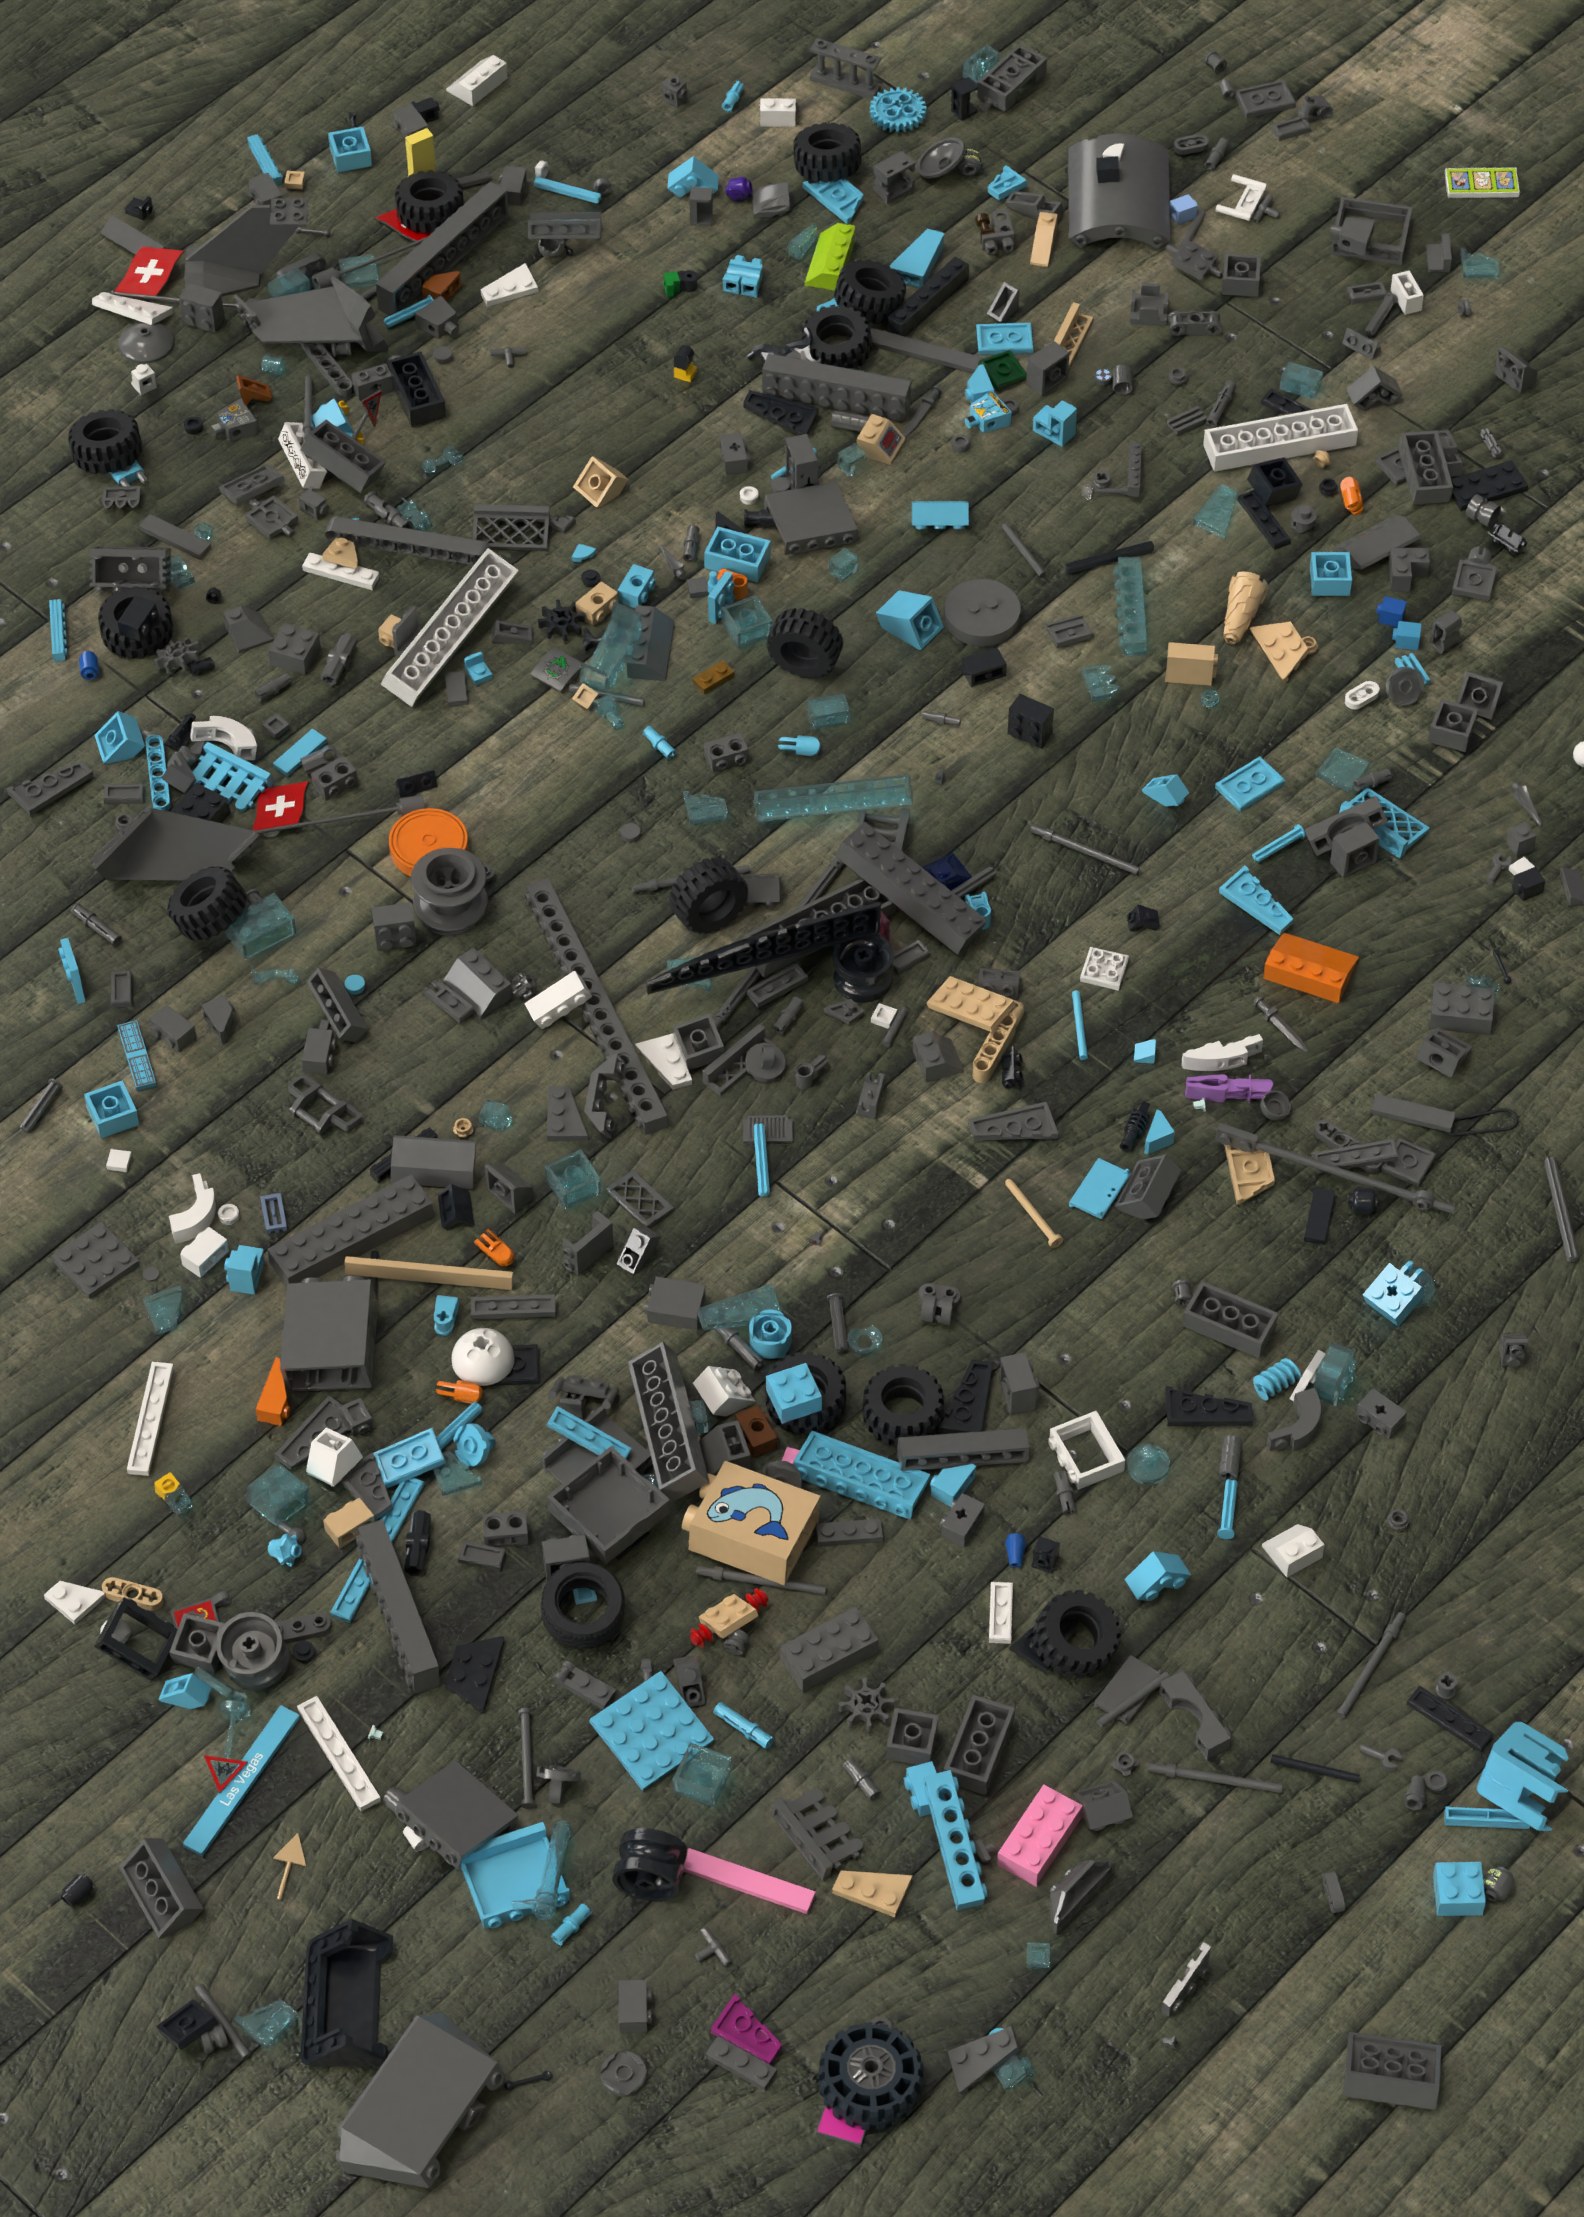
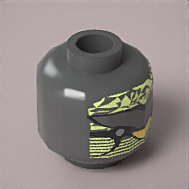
[958,149,981,176]
[1483,1867,1515,1902]

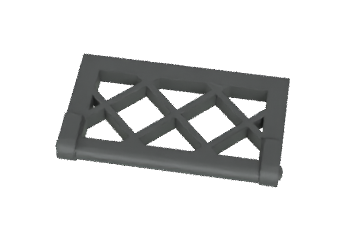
[605,1170,674,1228]

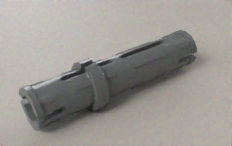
[1206,381,1236,428]
[71,903,122,946]
[713,1319,764,1371]

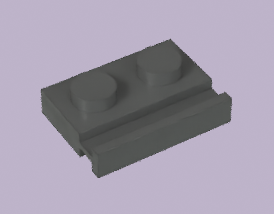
[1046,614,1092,648]

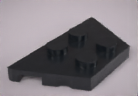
[445,1636,504,1714]

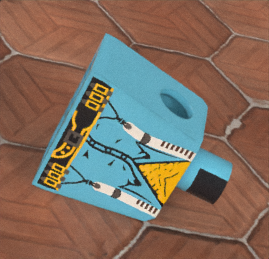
[965,391,1011,433]

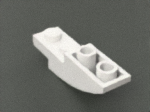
[1181,1034,1263,1071]

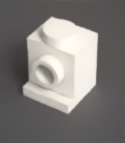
[131,364,157,395]

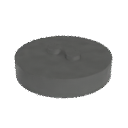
[944,579,1021,646]

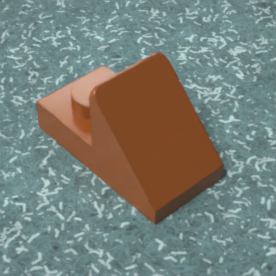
[236,375,272,406]

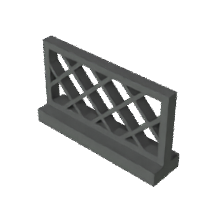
[472,504,550,551]

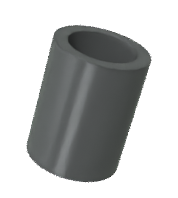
[1219,79,1235,99]

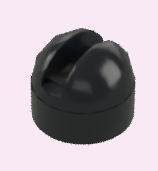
[206,587,222,604]

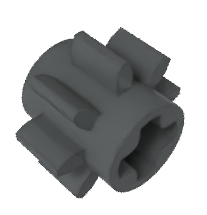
[511,973,536,999]

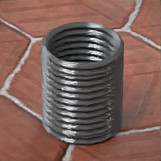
[1113,365,1133,395]

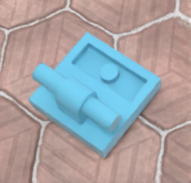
[708,571,735,624]

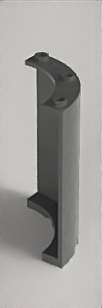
[1068,134,1170,249]

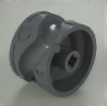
[216,1612,289,1690]

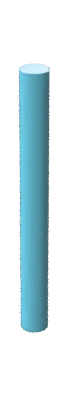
[1072,990,1088,1060]

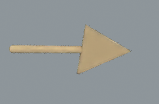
[273,1833,306,1900]

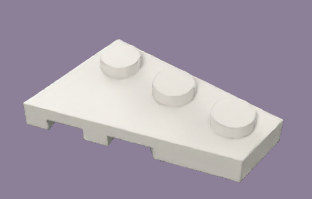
[481,263,538,307]
[635,1034,692,1090]

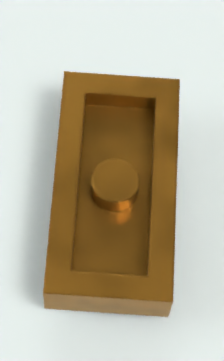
[692,660,735,694]

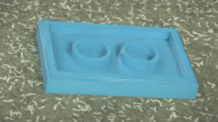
[976,323,1033,355]
[1215,756,1285,812]
[373,1428,446,1489]

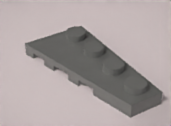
[6,760,93,816]
[968,1102,1059,1140]
[274,1395,351,1470]

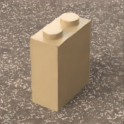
[1165,642,1218,686]

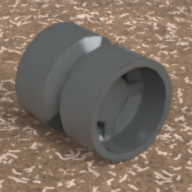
[1466,494,1501,527]
[921,1294,954,1325]

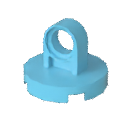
[454,1423,496,1466]

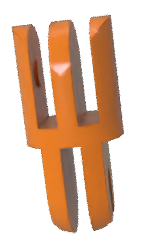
[1340,477,1364,515]

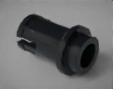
[189,657,215,676]

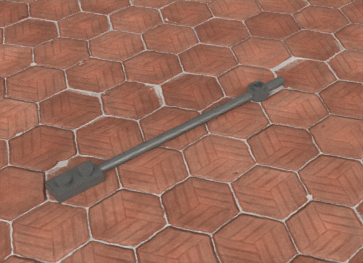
[1214,1123,1455,1214]

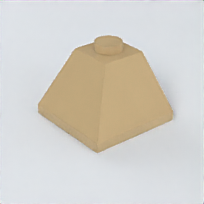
[573,456,629,508]

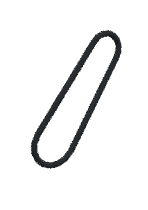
[1444,1108,1518,1136]

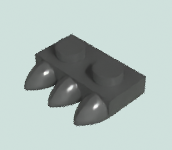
[102,486,141,509]

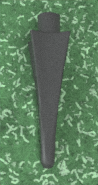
[659,545,686,580]
[189,741,207,765]
[1512,782,1543,826]

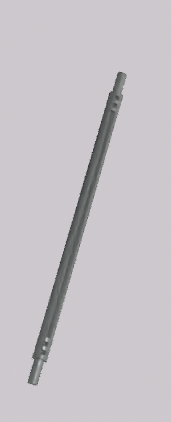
[714,857,844,1029]

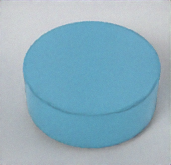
[345,975,365,995]

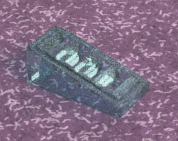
[787,223,817,260]

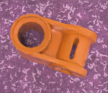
[717,568,748,600]

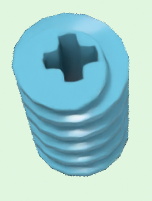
[1253,1358,1302,1401]

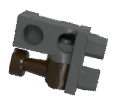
[975,209,1015,255]

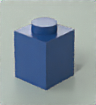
[1376,596,1407,627]

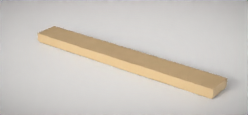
[345,1256,513,1290]

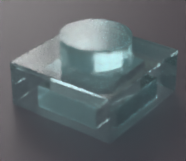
[1026,1942,1050,1968]

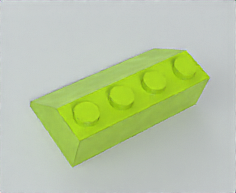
[805,223,856,290]

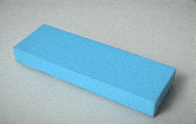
[273,729,327,777]

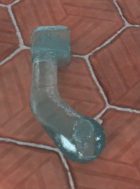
[251,968,298,984]

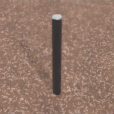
[1270,1754,1360,1783]

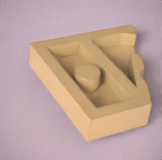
[322,538,358,569]

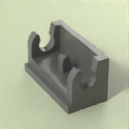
[856,1072,885,1119]

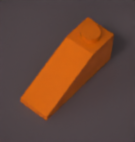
[256,1357,290,1426]

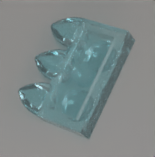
[1081,665,1119,702]

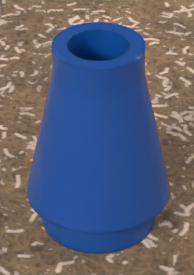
[1005,1533,1027,1567]

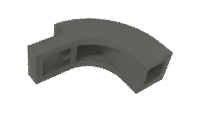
[1267,1388,1321,1452]

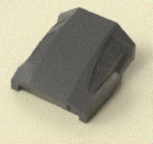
[752,181,789,218]

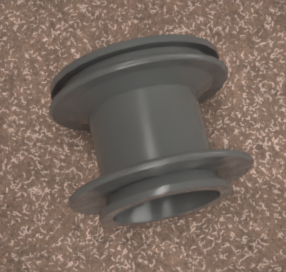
[411,847,488,936]

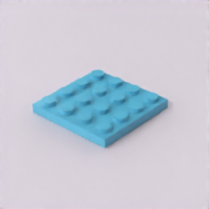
[589,1671,714,1791]

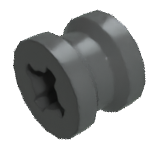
[723,1629,750,1656]

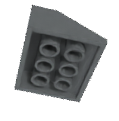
[1342,2032,1441,2110]

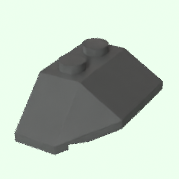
[1050,1860,1115,1935]

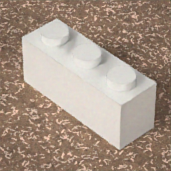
[525,971,592,1029]

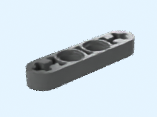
[1314,1120,1382,1174]

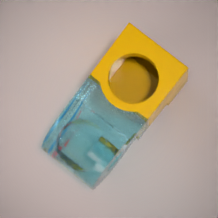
[154,1472,193,1516]

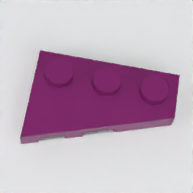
[711,1994,782,2065]

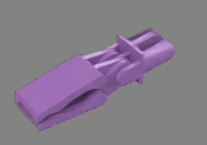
[1185,1075,1273,1103]

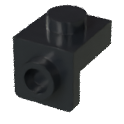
[1127,904,1160,931]

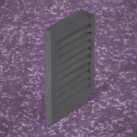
[743,1115,793,1144]

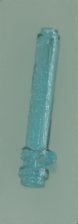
[512,1820,571,1920]

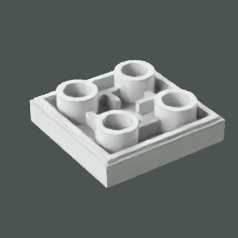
[1080,947,1129,991]

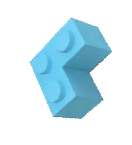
[667,156,719,198]
[1033,400,1077,447]
[224,1245,265,1295]
[1125,1551,1191,1601]

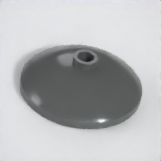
[917,137,965,178]
[119,322,174,363]

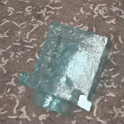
[993,2054,1035,2090]

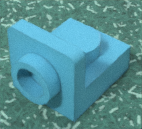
[464,652,493,686]

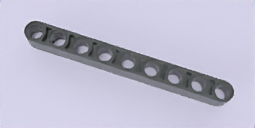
[325,517,491,565]

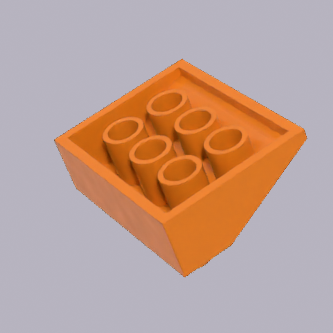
[1263,932,1359,1003]

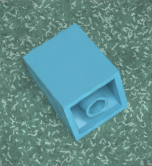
[876,591,944,650]

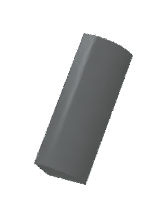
[101,215,167,254]

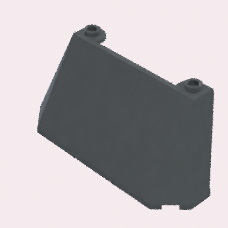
[336,2011,506,2188]

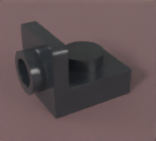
[125,196,153,221]

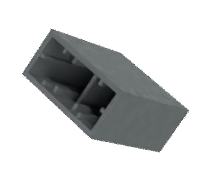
[280,1275,378,1392]

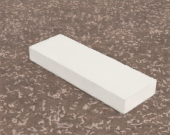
[989,1582,1013,1644]

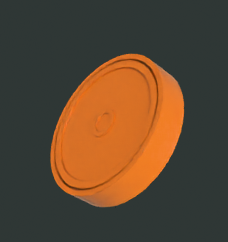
[389,808,468,877]

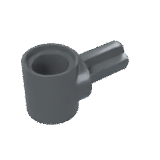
[795,1055,829,1089]

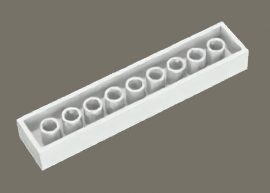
[381,548,519,707]

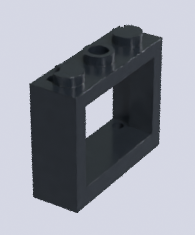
[94,1597,178,1680]

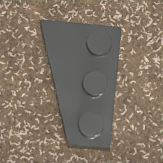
[547,1086,588,1141]
[340,1452,393,1521]
[1161,1942,1211,2017]
[948,2026,1020,2095]

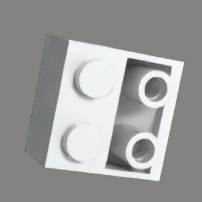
[693,1366,755,1416]
[306,1428,363,1486]

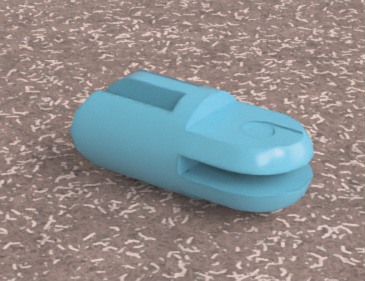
[778,735,821,756]

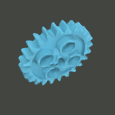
[870,87,927,133]

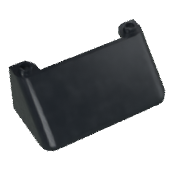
[300,1918,393,2067]

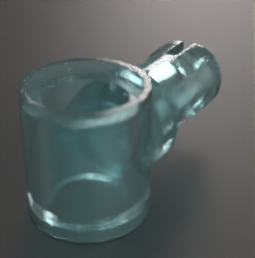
[592,693,624,730]

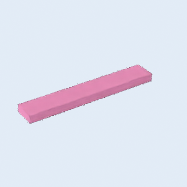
[683,1848,815,1914]

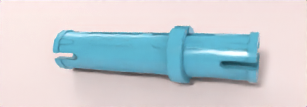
[713,1702,774,1749]

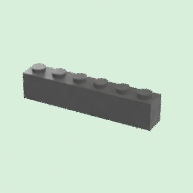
[897,1428,1030,1471]

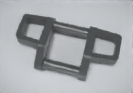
[288,1075,362,1134]

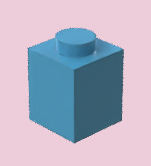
[1392,621,1421,650]

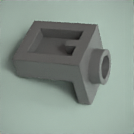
[341,1398,372,1435]

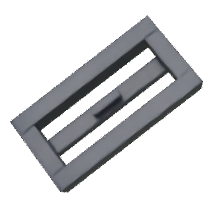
[260,1193,287,1234]

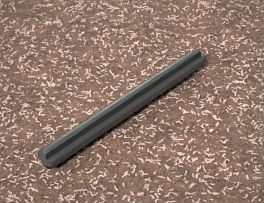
[1544,1157,1579,1262]

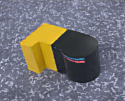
[674,345,697,383]

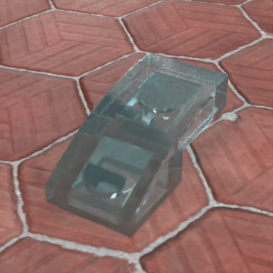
[171,555,195,589]

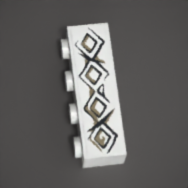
[278,422,327,489]

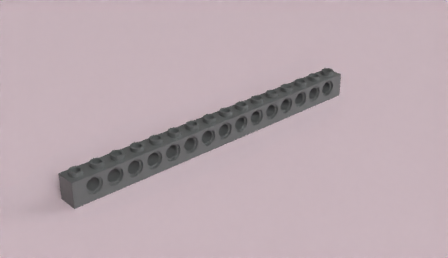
[524,878,668,1135]

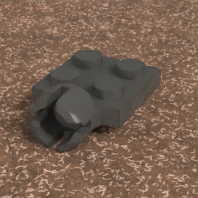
[1452,547,1497,601]

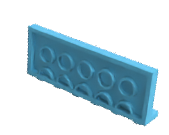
[793,1431,930,1519]

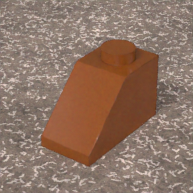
[422,271,461,302]

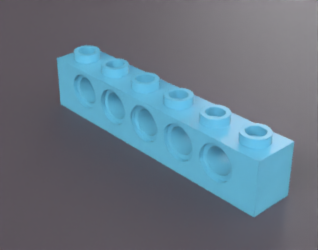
[923,1770,987,1911]

